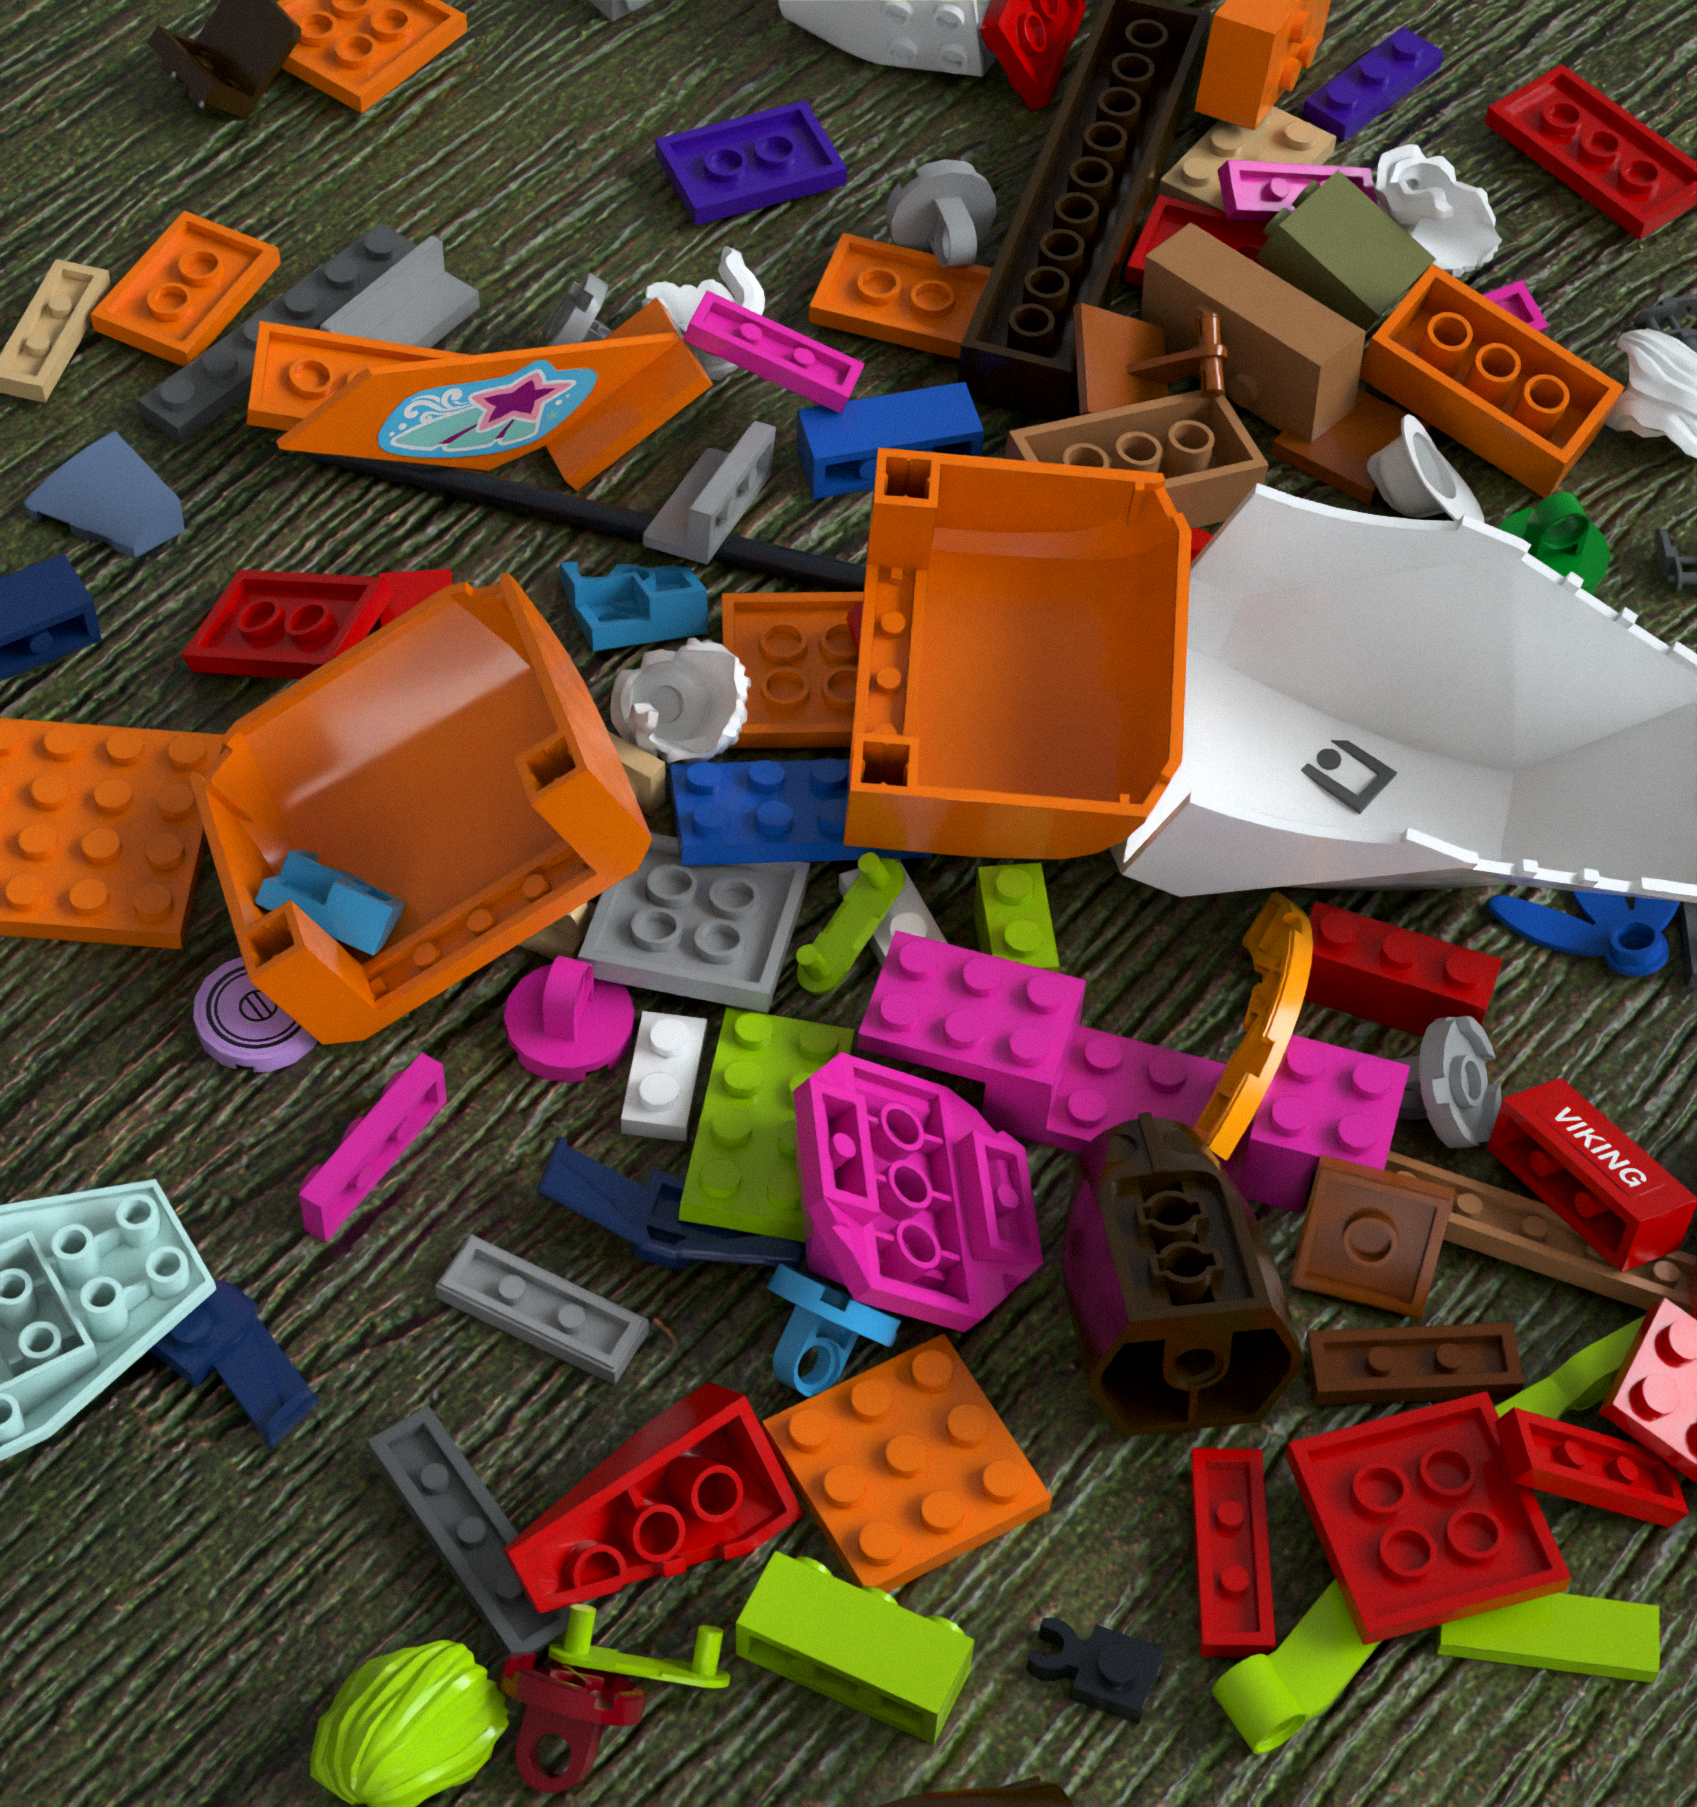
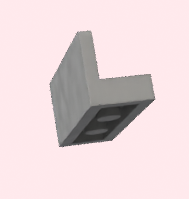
[320,235,480,348]
[643,420,776,565]

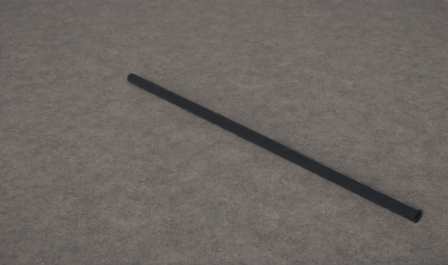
[310,452,866,592]

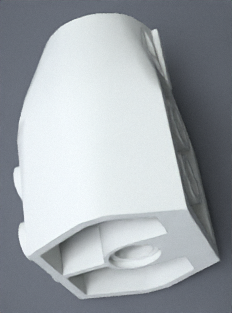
[778,0,997,77]

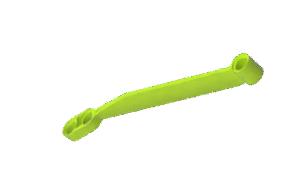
[1212,1315,1646,1755]

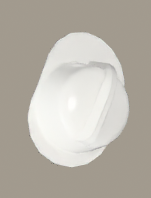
[1367,414,1484,523]

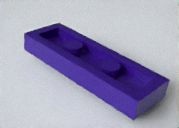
[1302,27,1444,142]

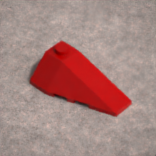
[502,1382,804,1614]

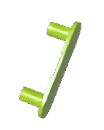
[796,852,905,995]
[548,1604,731,1688]

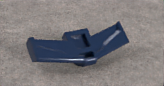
[536,1136,806,1270]
[149,1280,320,1450]

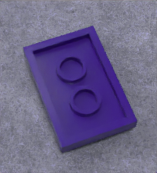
[655,100,847,226]

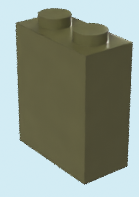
[1255,170,1436,335]

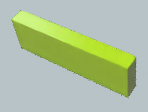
[1436,1593,1660,1683]

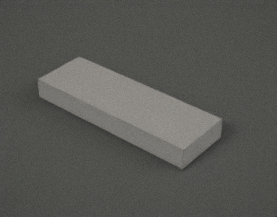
[435,1234,649,1385]

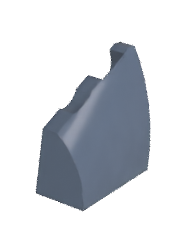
[23,431,185,558]

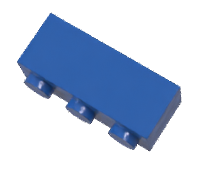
[796,382,984,499]

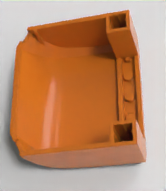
[843,447,1192,859]
[189,572,653,1045]

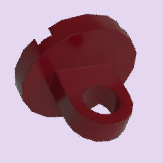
[497,1652,648,1794]

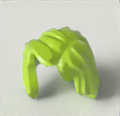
[310,1640,510,1807]

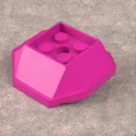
[793,1052,1044,1332]

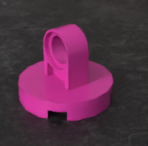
[504,955,635,1083]

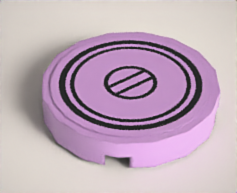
[193,957,318,1072]

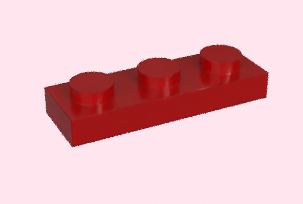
[1495,1407,1689,1528]
[1189,1448,1276,1658]

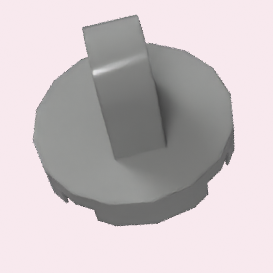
[885,159,997,268]
[533,270,613,348]
[1391,1016,1501,1149]

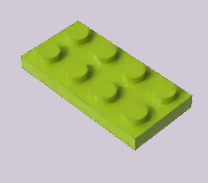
[679,1007,855,1242]

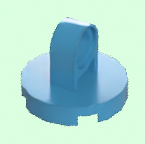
[766,1263,902,1397]

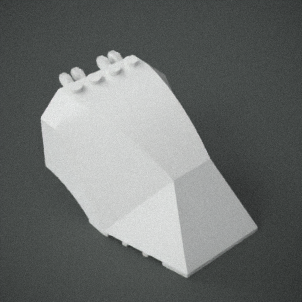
[1110,483,1697,903]

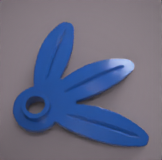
[1486,891,1681,977]

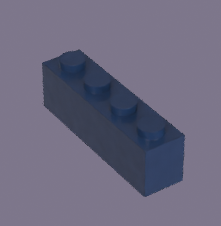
[0,553,102,682]

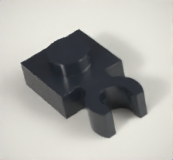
[1026,1618,1165,1725]

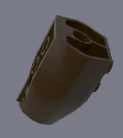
[1062,1112,1302,1437]

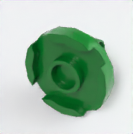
[1497,492,1610,596]

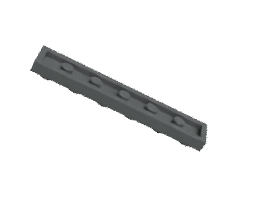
[138,223,418,445]

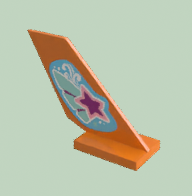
[276,298,713,491]

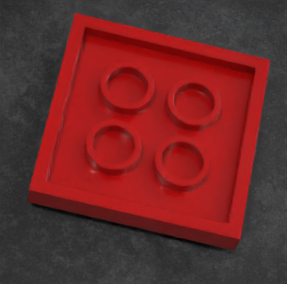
[1285,1391,1572,1646]

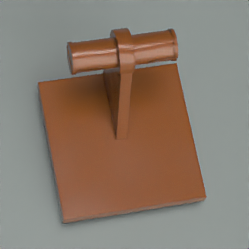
[1073,303,1228,415]

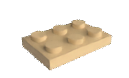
[1158,106,1337,223]

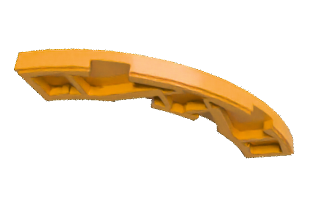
[1192,891,1313,1161]

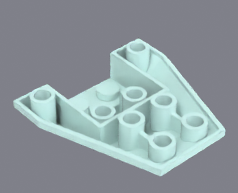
[0,1179,216,1461]

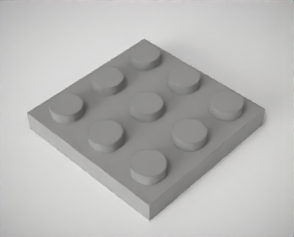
[578,833,810,1013]

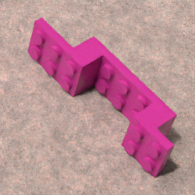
[857,930,1410,1213]

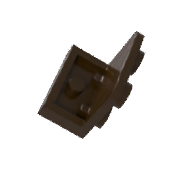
[147,0,301,119]

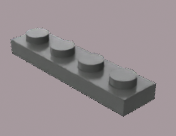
[367,1405,570,1661]

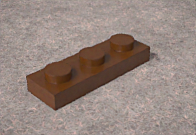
[1304,1322,1524,1405]

